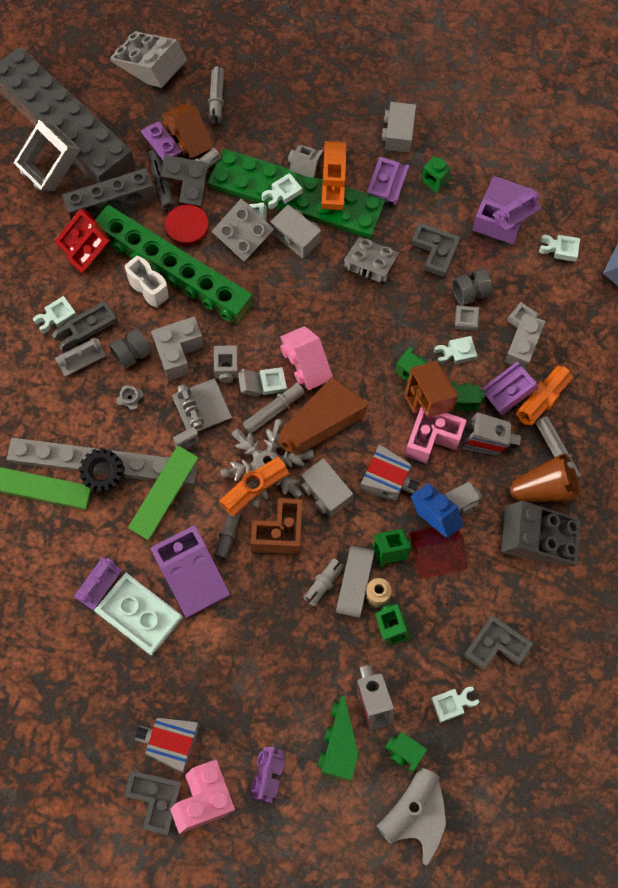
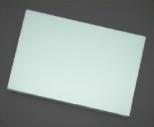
[94,573,183,656]

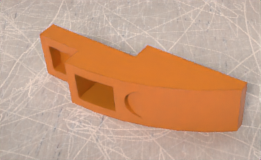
[321,141,346,210]

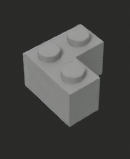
[151,316,204,381]

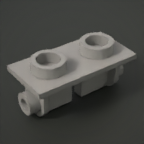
[55,337,106,377]

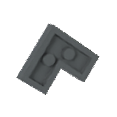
[161,155,208,207]
[411,222,461,277]
[463,615,533,671]
[124,770,182,836]

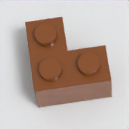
[161,103,214,158]
[404,361,458,418]
[251,498,302,554]

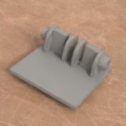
[211,198,274,262]
[344,237,400,283]
[172,378,232,432]

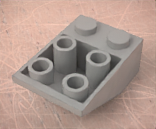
[110,31,187,88]

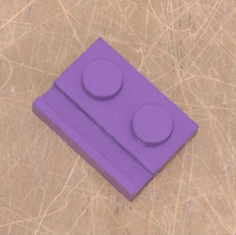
[367,157,409,205]
[482,361,539,416]

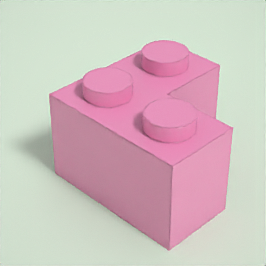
[280,326,333,390]
[405,407,467,464]
[170,760,235,834]

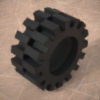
[79,448,125,494]

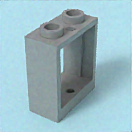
[14,120,81,192]

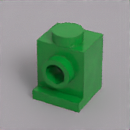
[421,156,451,194]
[395,347,427,382]
[451,381,484,412]
[372,529,412,568]
[375,604,413,646]
[385,732,427,774]

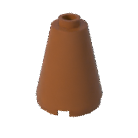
[510,453,580,502]

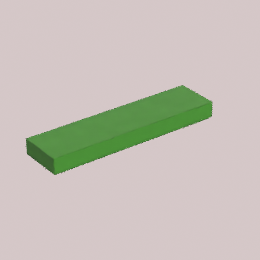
[128,446,199,541]
[0,467,92,511]

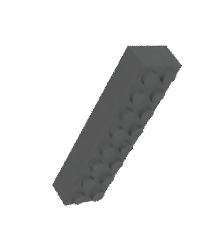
[0,47,135,184]

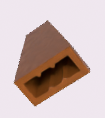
[278,377,369,456]

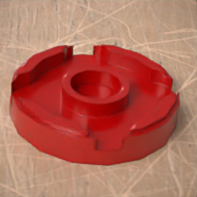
[165,204,209,246]

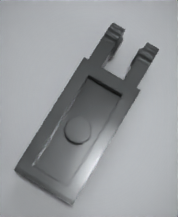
[52,301,118,351]

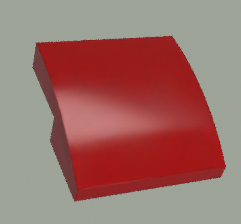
[54,208,110,273]

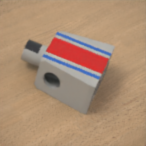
[461,413,521,455]
[360,445,420,500]
[357,665,394,731]
[135,718,200,774]

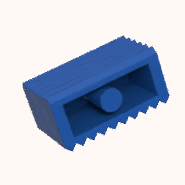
[411,483,464,538]

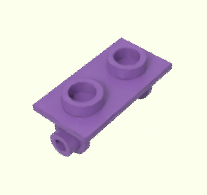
[141,121,182,161]
[493,191,542,231]
[74,557,122,610]
[251,747,286,804]

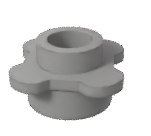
[116,385,143,410]

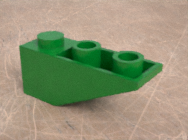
[317,696,358,783]

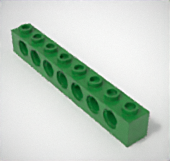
[95,205,253,325]

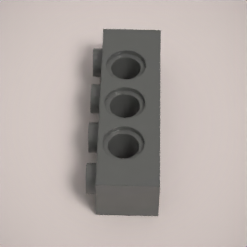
[62,168,156,220]

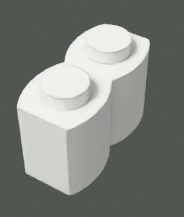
[125,256,169,307]

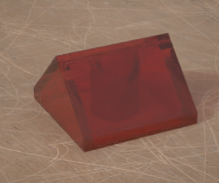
[408,527,467,579]

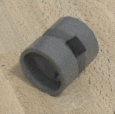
[452,268,493,306]
[108,328,152,370]

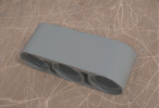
[336,545,375,618]

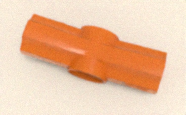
[516,365,573,426]
[219,457,289,517]

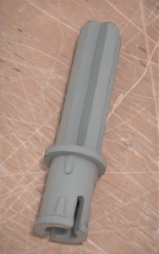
[208,66,224,124]
[243,383,305,433]
[536,416,582,478]

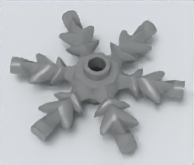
[220,419,314,509]

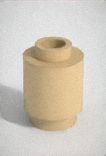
[365,578,392,608]

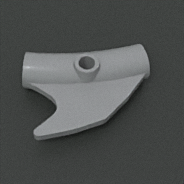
[376,767,446,865]

